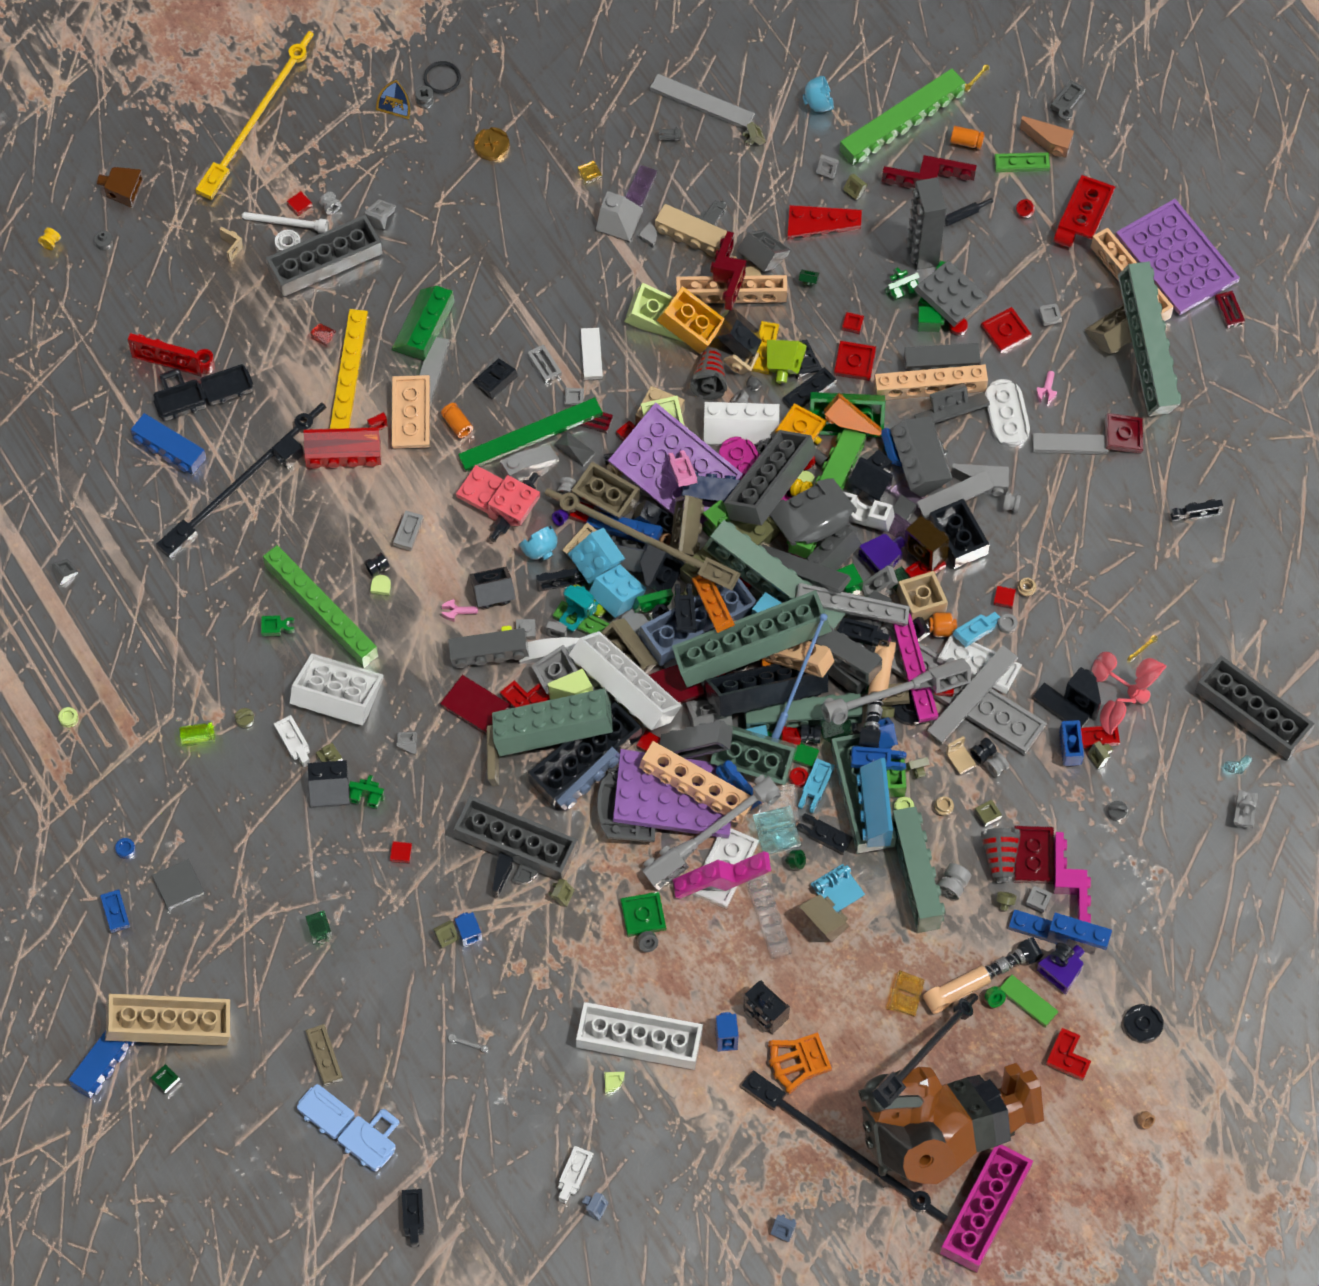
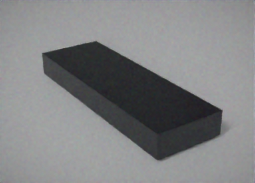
[782,367,837,409]
[1032,682,1091,728]

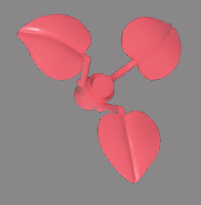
[1091,652,1167,735]

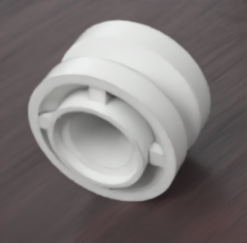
[275,230,301,252]

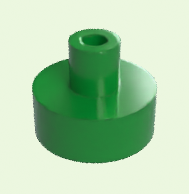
[984,986,1006,1008]

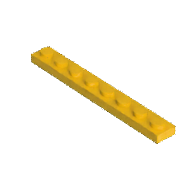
[330,309,368,429]

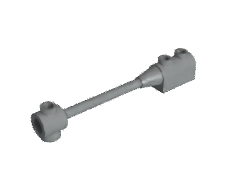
[821,658,971,725]
[642,775,781,890]

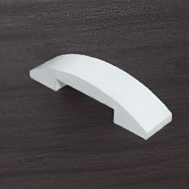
[519,637,579,664]

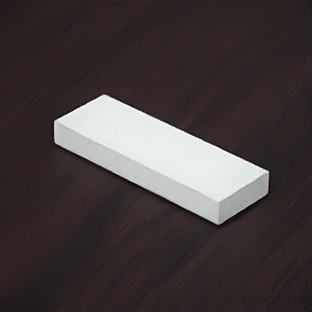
[581,328,603,380]

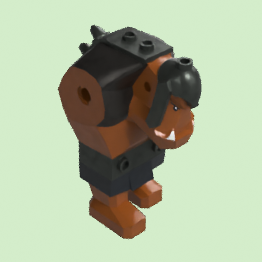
[858,1063,1044,1185]

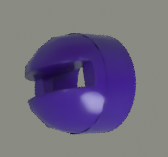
[552,509,568,526]

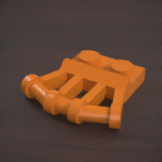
[768,1032,832,1094]

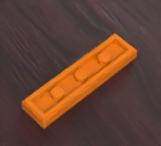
[692,575,735,633]

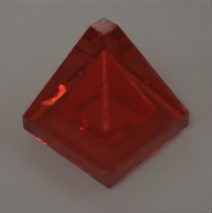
[310,323,336,346]

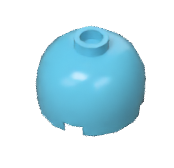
[802,75,834,112]
[519,525,558,561]

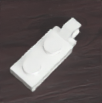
[274,715,310,767]
[558,1146,594,1204]

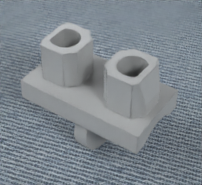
[1233,790,1258,828]

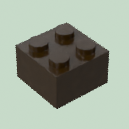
[905,516,949,571]

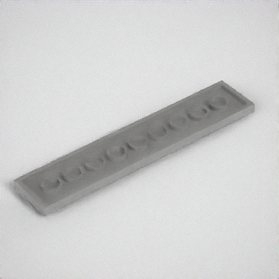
[866,622,1047,755]

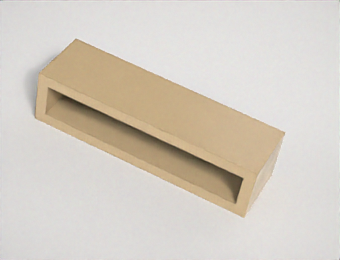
[655,204,727,257]

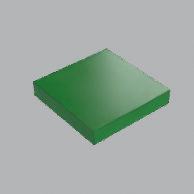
[620,892,667,937]

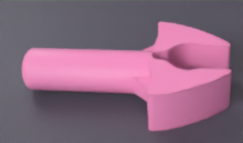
[1036,371,1057,404]
[442,599,478,622]

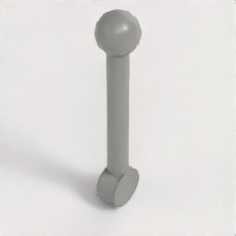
[448,1034,488,1053]

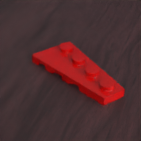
[787,205,862,240]

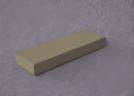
[487,725,499,787]
[305,1024,343,1086]

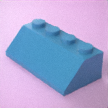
[856,758,893,847]

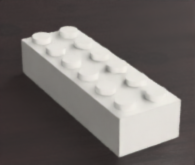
[569,631,682,730]
[576,1002,703,1070]

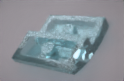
[753,805,801,854]

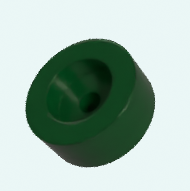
[785,850,806,870]

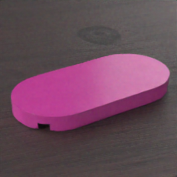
[719,436,760,481]

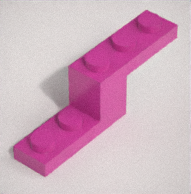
[1054,832,1091,923]
[673,851,771,899]

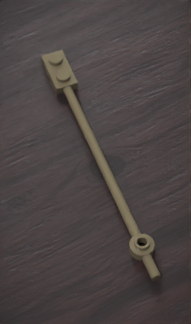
[545,488,741,591]

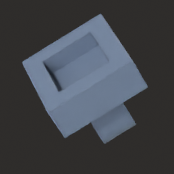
[582,1192,609,1221]
[771,1214,797,1242]

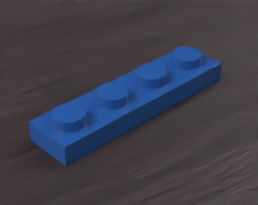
[586,510,663,543]

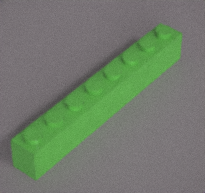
[839,69,966,165]
[787,428,866,558]
[263,545,378,668]

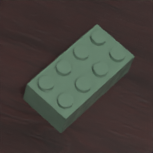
[710,725,798,785]

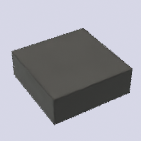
[893,495,918,521]

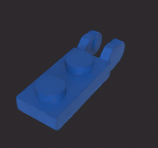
[851,746,907,771]
[716,760,762,812]

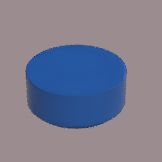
[115,838,136,859]

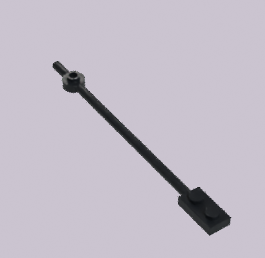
[156,402,327,558]
[871,993,978,1109]
[741,1070,948,1223]

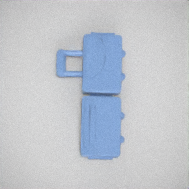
[297,1084,400,1172]

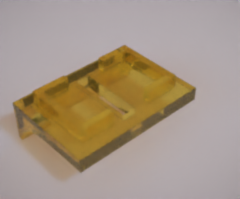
[886,970,925,1017]

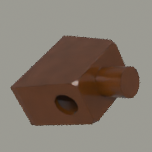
[97,167,143,208]

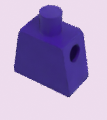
[858,534,905,574]
[1037,945,1085,995]

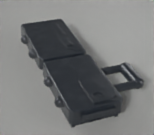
[153,364,254,421]

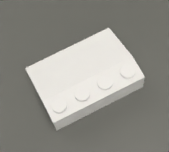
[290,653,384,726]

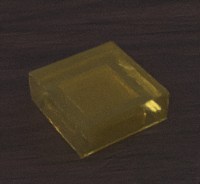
[578,161,602,184]

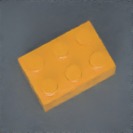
[656,286,725,354]

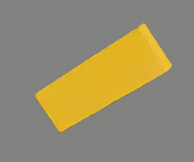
[752,321,779,375]

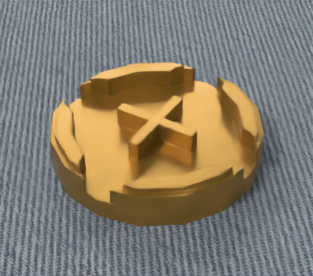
[474,127,510,161]

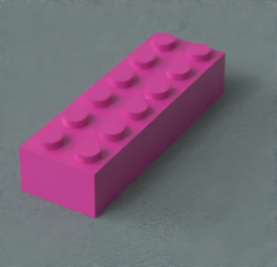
[940,1144,1033,1273]

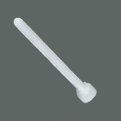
[241,212,328,233]

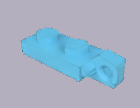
[953,612,1000,647]

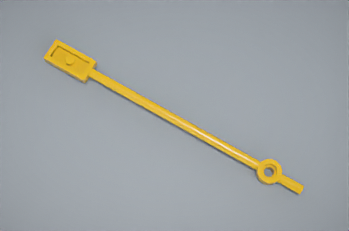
[195,31,314,200]

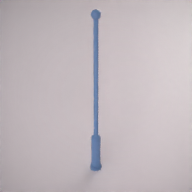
[772,613,827,739]

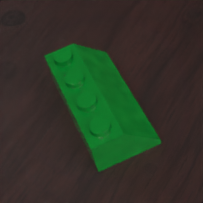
[392,285,455,361]
[810,392,886,437]

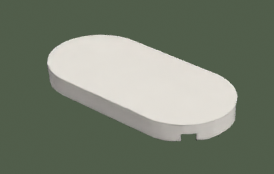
[985,379,1030,447]

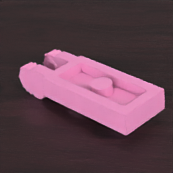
[668,450,697,487]

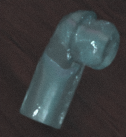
[1224,755,1253,774]

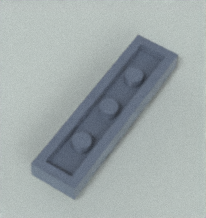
[556,747,621,811]

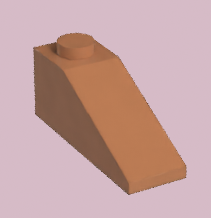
[1020,116,1074,158]

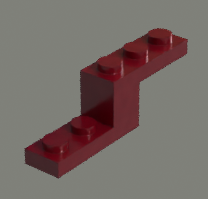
[881,155,977,188]
[710,231,746,310]

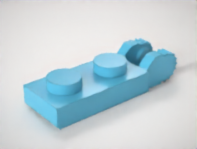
[798,758,835,813]

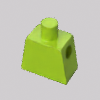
[767,340,807,384]

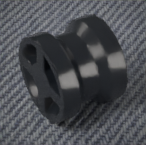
[1049,942,1074,967]

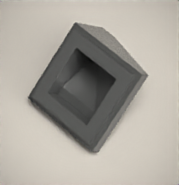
[52,559,78,585]

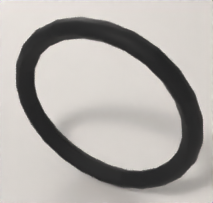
[423,61,461,93]

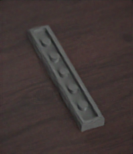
[762,545,851,594]

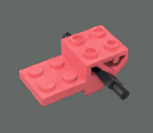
[456,465,540,542]

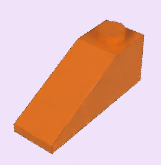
[824,393,882,436]

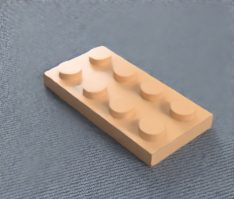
[392,375,430,449]

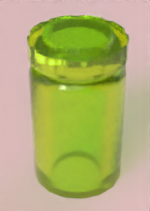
[179,722,216,746]

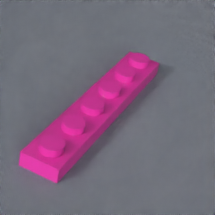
[892,613,938,723]

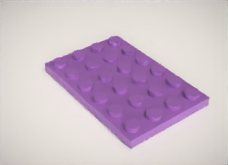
[1115,199,1240,316]
[608,402,743,524]
[613,749,733,839]

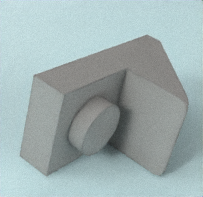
[365,199,396,230]
[862,566,898,597]

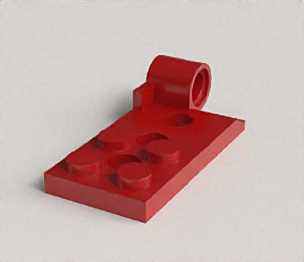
[1053,175,1116,248]
[128,333,215,377]

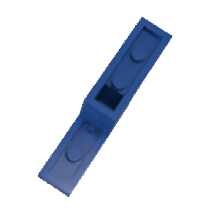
[1008,909,1112,950]

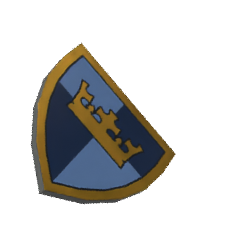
[376,79,411,119]

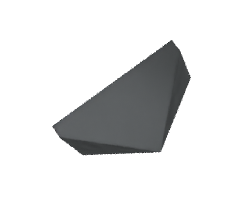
[554,431,595,466]

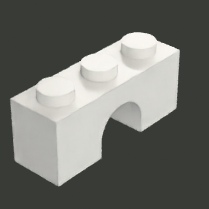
[844,492,895,532]

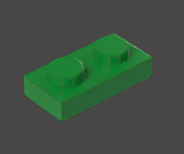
[632,589,674,613]

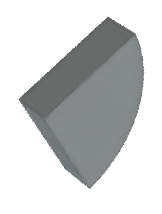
[639,222,657,247]

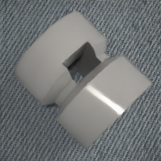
[938,863,971,901]

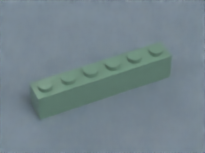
[744,693,863,731]

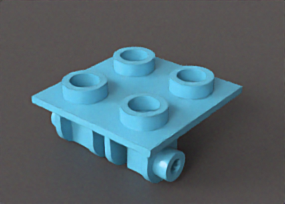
[811,864,865,912]

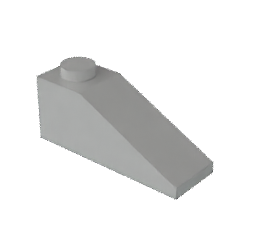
[500,445,559,481]
[951,464,1009,497]

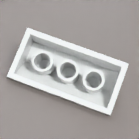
[704,402,779,447]

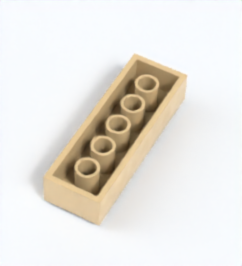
[106,994,230,1046]

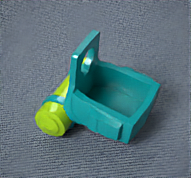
[559,585,607,632]

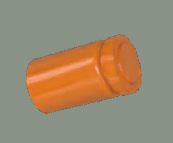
[950,125,985,150]
[441,403,473,438]

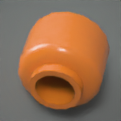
[929,612,957,637]

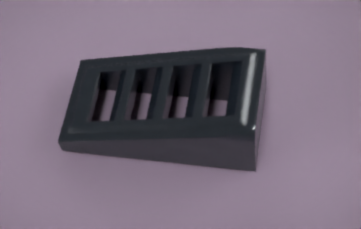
[492,853,514,899]

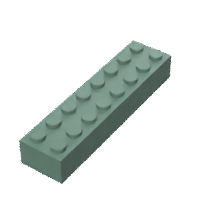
[1118,261,1181,417]
[703,520,846,629]
[672,590,832,687]

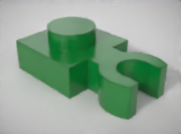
[261,615,295,636]

